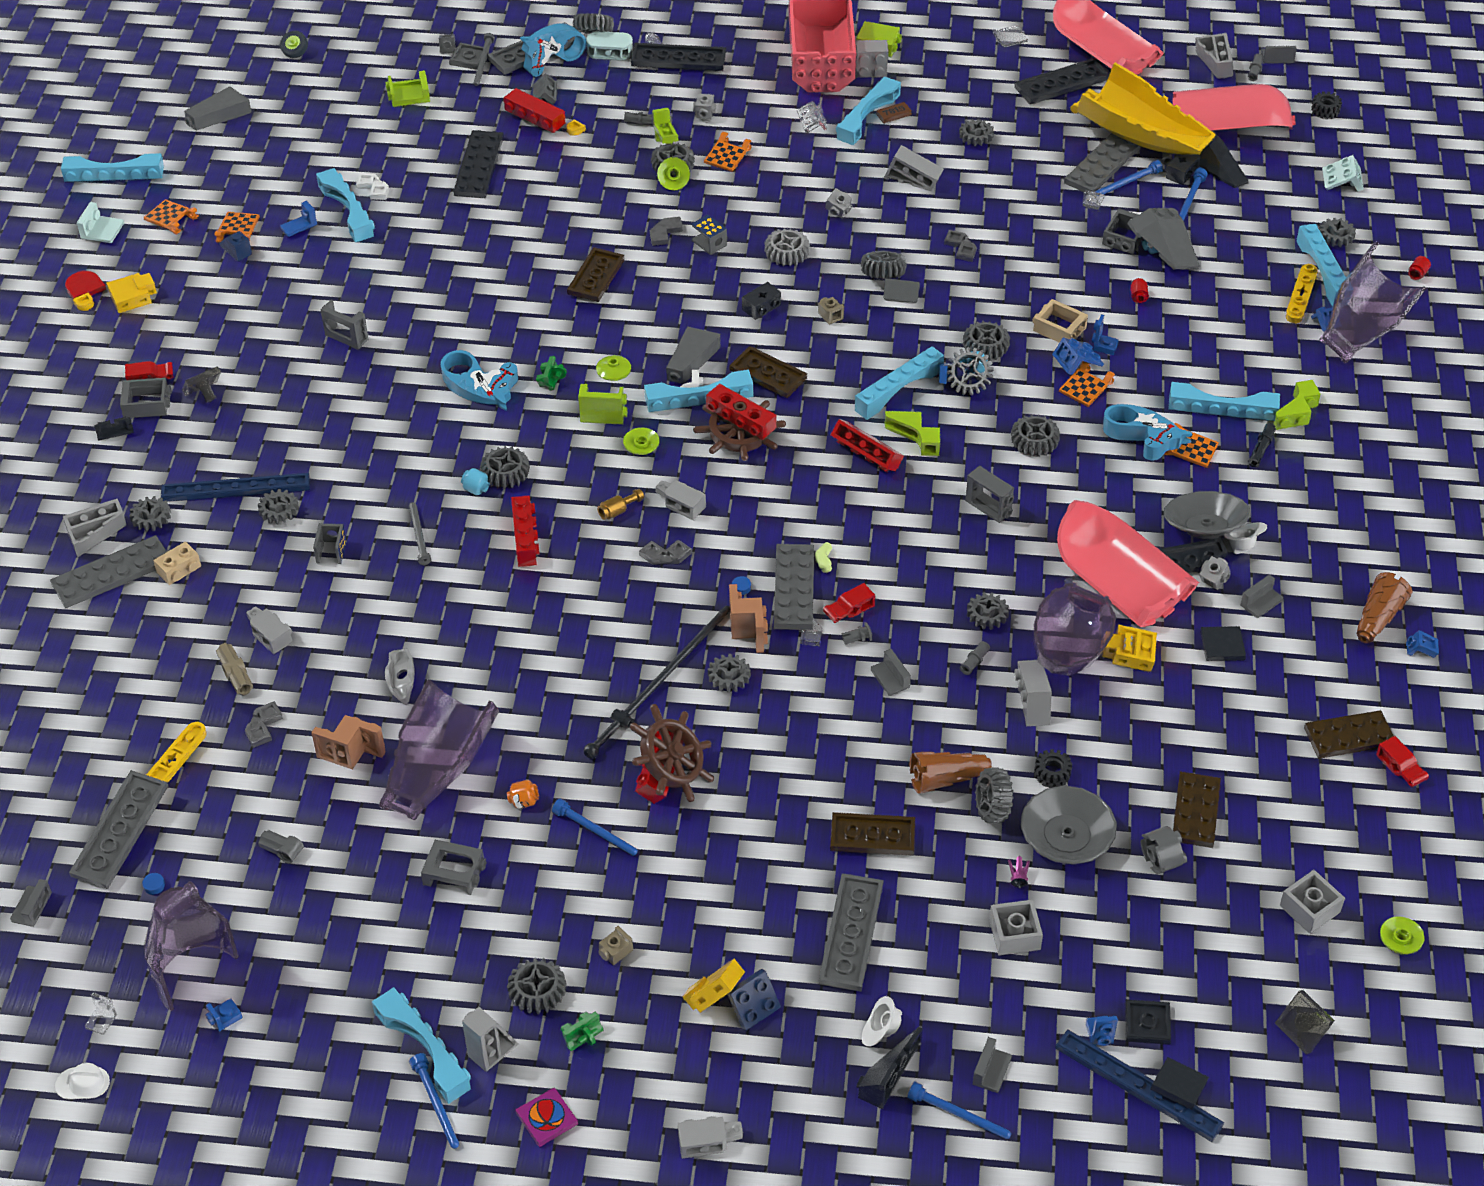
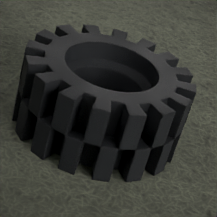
[1311,91,1342,119]
[1034,749,1072,788]

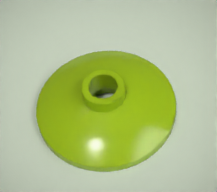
[657,157,690,190]
[596,355,631,381]
[623,428,659,455]
[1380,917,1424,954]

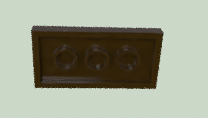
[567,247,625,302]
[729,346,807,398]
[1304,710,1394,759]
[1173,771,1221,848]
[830,812,915,856]

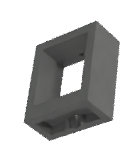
[1102,209,1143,254]
[120,378,171,418]
[965,466,1014,523]

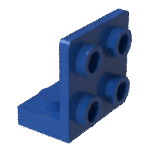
[1052,337,1104,375]

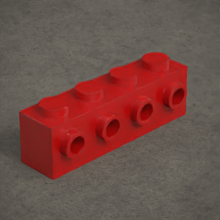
[504,88,566,133]
[830,419,904,472]
[511,495,540,567]

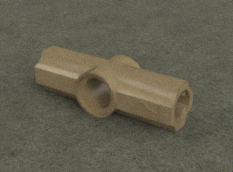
[216,643,253,695]

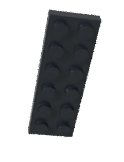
[631,43,726,71]
[1014,58,1110,105]
[453,130,504,198]

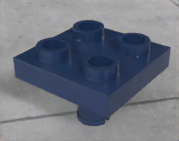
[728,969,781,1030]

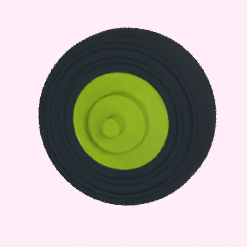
[280,31,308,58]

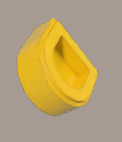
[566,119,586,136]
[73,293,94,311]

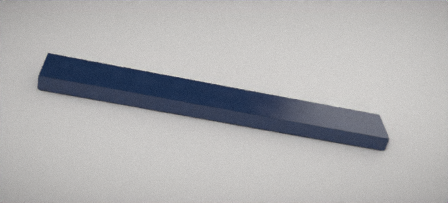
[160,473,310,502]
[1055,1029,1224,1142]

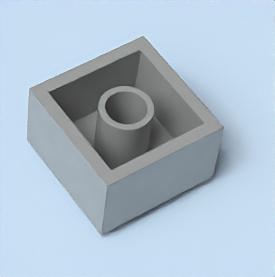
[855,40,888,77]
[1279,870,1345,934]
[989,900,1043,955]

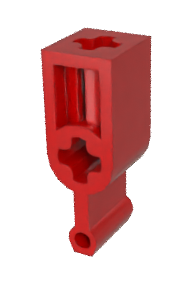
[125,361,173,380]
[823,583,875,623]
[1376,736,1429,787]

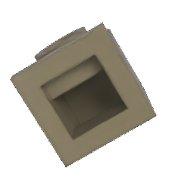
[818,297,844,325]
[599,926,633,965]

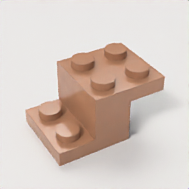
[729,584,768,653]
[311,715,386,770]

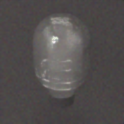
[645,33,663,44]

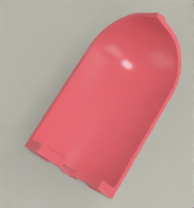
[1053,0,1164,75]
[1173,84,1295,131]
[1057,500,1200,627]

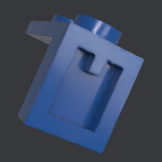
[280,201,317,237]
[1092,314,1119,355]
[1085,1016,1118,1046]

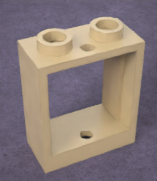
[1032,299,1088,343]

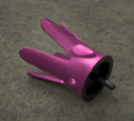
[1008,856,1030,888]

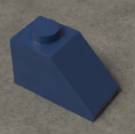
[219,231,252,262]

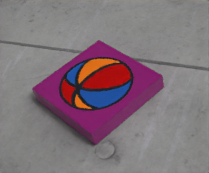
[515,1087,578,1147]

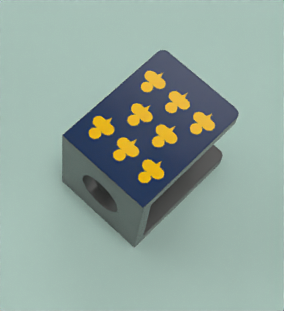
[692,215,727,255]
[313,523,346,564]

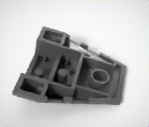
[1127,208,1200,269]

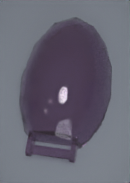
[1033,582,1116,676]

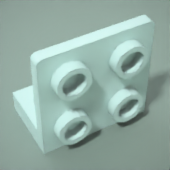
[1322,155,1364,191]
[77,202,124,243]

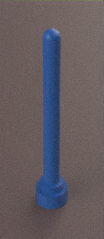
[1095,160,1163,197]
[1179,168,1208,221]
[552,798,638,856]
[409,1053,459,1149]
[907,1081,1011,1139]

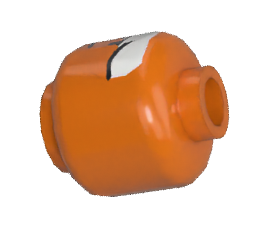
[507,780,539,809]

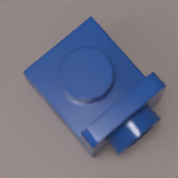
[1311,307,1340,332]
[939,363,957,384]
[1406,630,1439,658]
[205,998,243,1031]

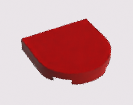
[65,271,106,299]

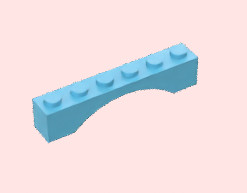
[836,76,901,145]
[61,153,164,182]
[316,168,375,243]
[1296,224,1352,307]
[855,346,944,420]
[644,370,753,412]
[1168,382,1280,421]
[372,988,471,1104]

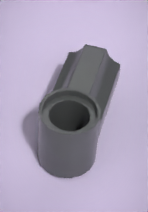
[258,830,304,864]

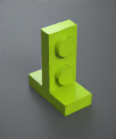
[652,108,678,144]

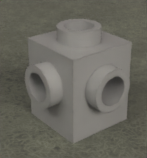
[693,94,716,119]
[825,188,852,218]
[1199,556,1230,590]

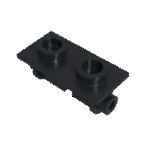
[94,416,134,441]

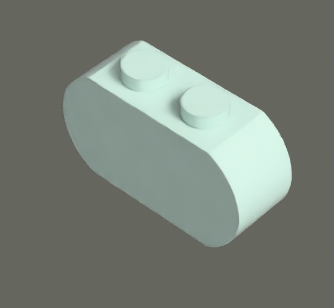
[586,31,633,60]

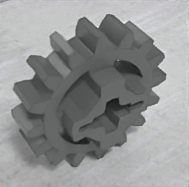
[959,119,994,146]
[1319,217,1356,247]
[257,489,299,524]
[129,496,171,531]
[967,592,1009,629]
[708,654,751,692]

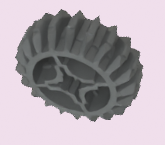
[573,13,614,34]
[651,142,695,178]
[861,251,907,279]
[963,321,1010,361]
[1011,414,1060,457]
[480,446,530,489]
[975,767,1014,823]
[507,958,567,1015]

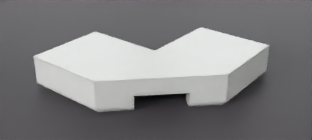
[356,173,389,200]

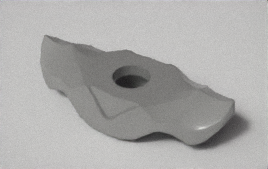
[385,648,415,705]

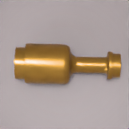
[597,489,644,520]

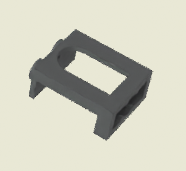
[320,299,369,349]
[421,839,486,895]

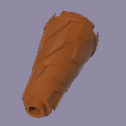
[1356,572,1413,643]
[910,752,992,794]

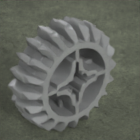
[765,228,810,267]
[947,347,994,395]

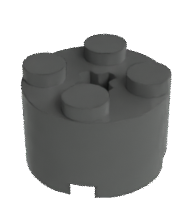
[1141,826,1187,874]

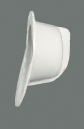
[1224,522,1267,554]
[861,996,902,1047]
[55,1063,110,1099]

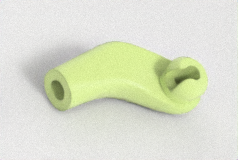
[815,542,832,573]

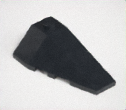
[1198,132,1248,188]
[857,1027,923,1109]

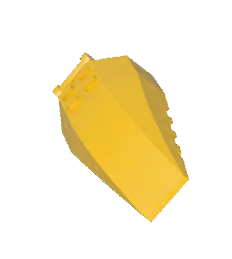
[1070,62,1216,154]

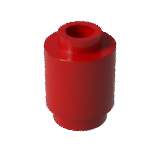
[1408,256,1431,280]
[1130,278,1149,303]

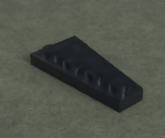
[1159,537,1228,573]

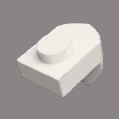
[680,370,703,388]

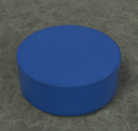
[732,576,751,595]
[142,873,165,895]

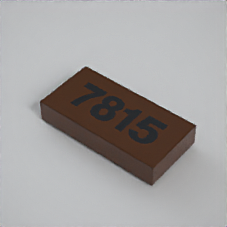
[876,102,912,124]

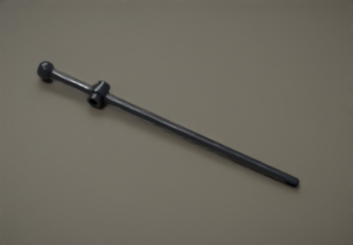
[583,606,730,758]

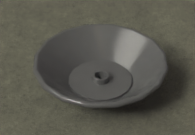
[1164,491,1251,540]
[1021,786,1117,864]

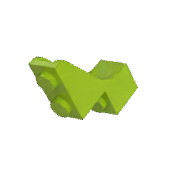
[1274,380,1321,430]
[885,411,940,456]

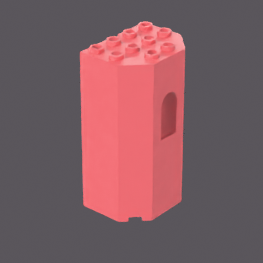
[789,0,856,92]

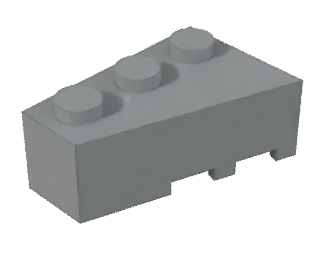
[1195,33,1233,79]
[884,145,944,191]
[63,498,126,558]
[1014,660,1052,727]
[462,1007,519,1072]

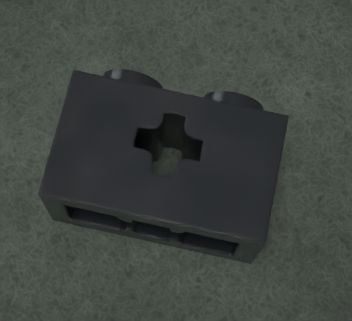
[1165,154,1200,185]
[742,282,781,320]

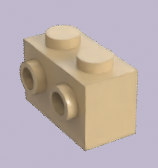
[153,541,201,585]

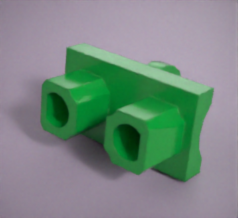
[536,356,567,391]
[561,1011,604,1051]

